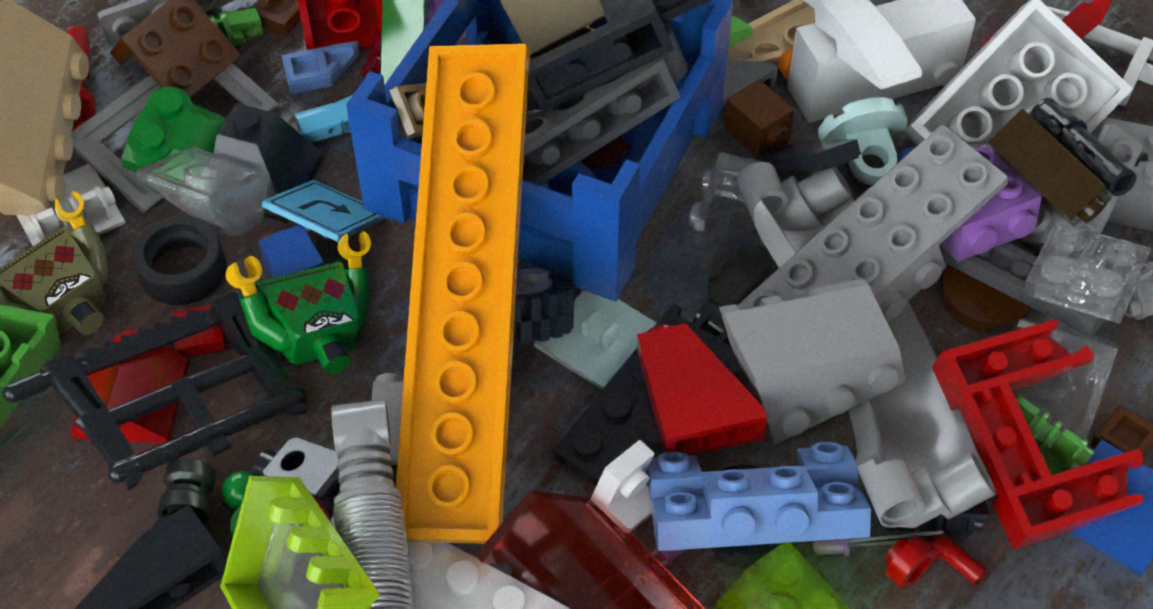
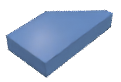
[281,41,360,95]

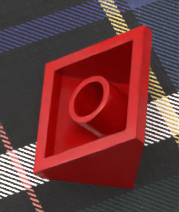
[70,328,190,444]

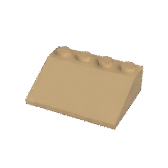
[0,0,89,216]

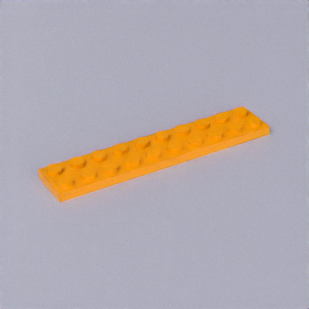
[395,44,530,544]

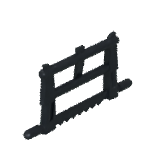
[2,292,308,491]

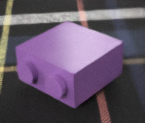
[940,145,1042,262]

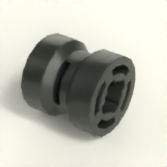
[157,458,217,525]

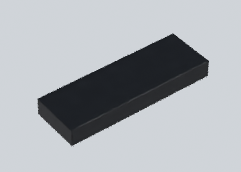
[761,139,861,171]

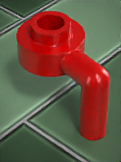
[885,534,988,590]

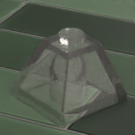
[136,147,268,236]
[1013,318,1118,439]

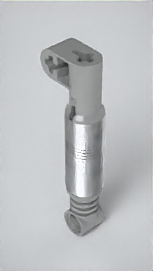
[331,399,414,609]

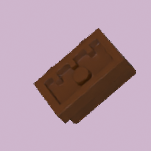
[110,0,240,97]

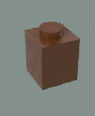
[724,79,795,158]

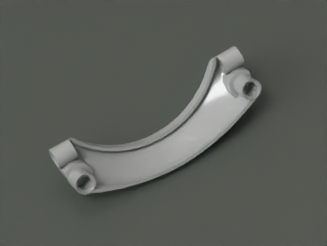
[737,162,996,528]

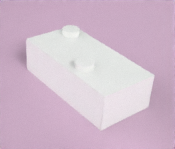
[787,0,976,123]

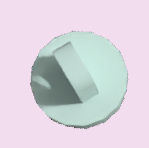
[818,97,907,185]

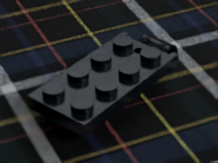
[553,299,740,486]

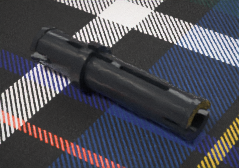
[1031,98,1137,196]

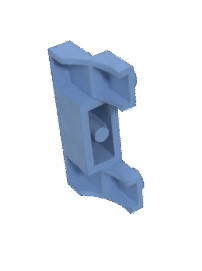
[646,442,871,551]

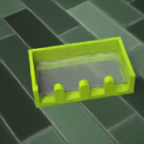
[220,476,380,609]

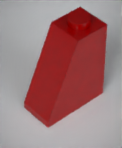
[637,323,767,455]

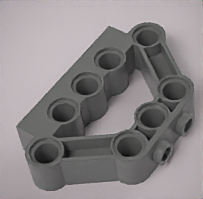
[522,23,688,186]

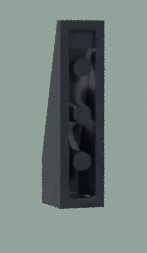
[75,505,226,609]

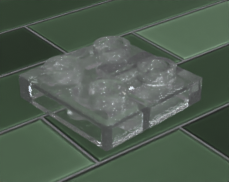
[1023,222,1151,324]

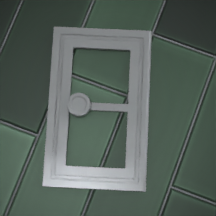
[71,63,279,213]

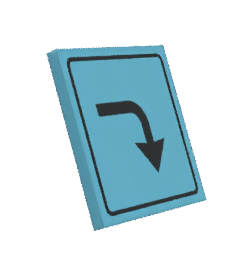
[262,180,386,242]

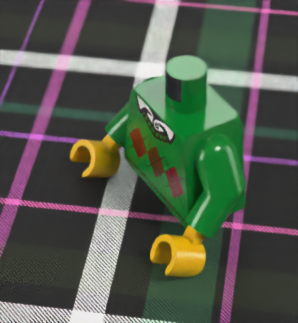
[226,231,371,374]

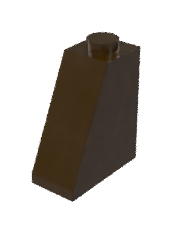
[988,108,1108,227]

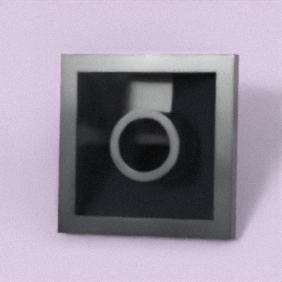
[205,103,324,223]

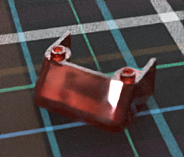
[475,490,705,609]

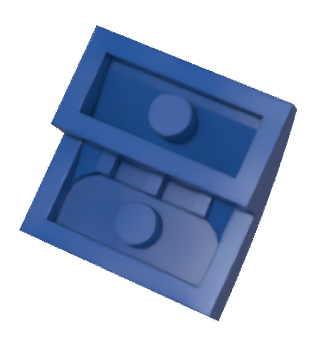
[1068,439,1153,577]

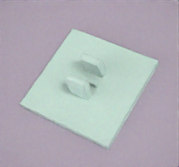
[534,290,656,390]

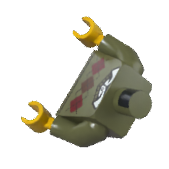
[0,191,109,336]

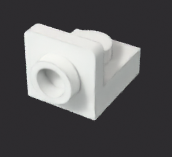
[591,440,655,533]

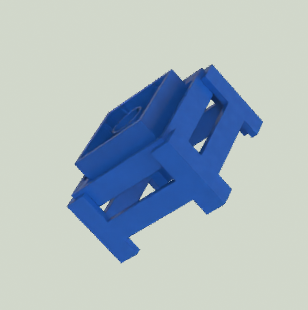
[346,0,733,302]

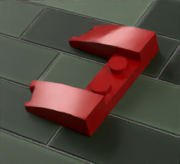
[932,319,1143,550]

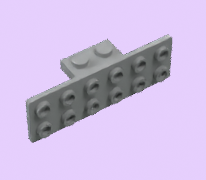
[737,125,1008,321]

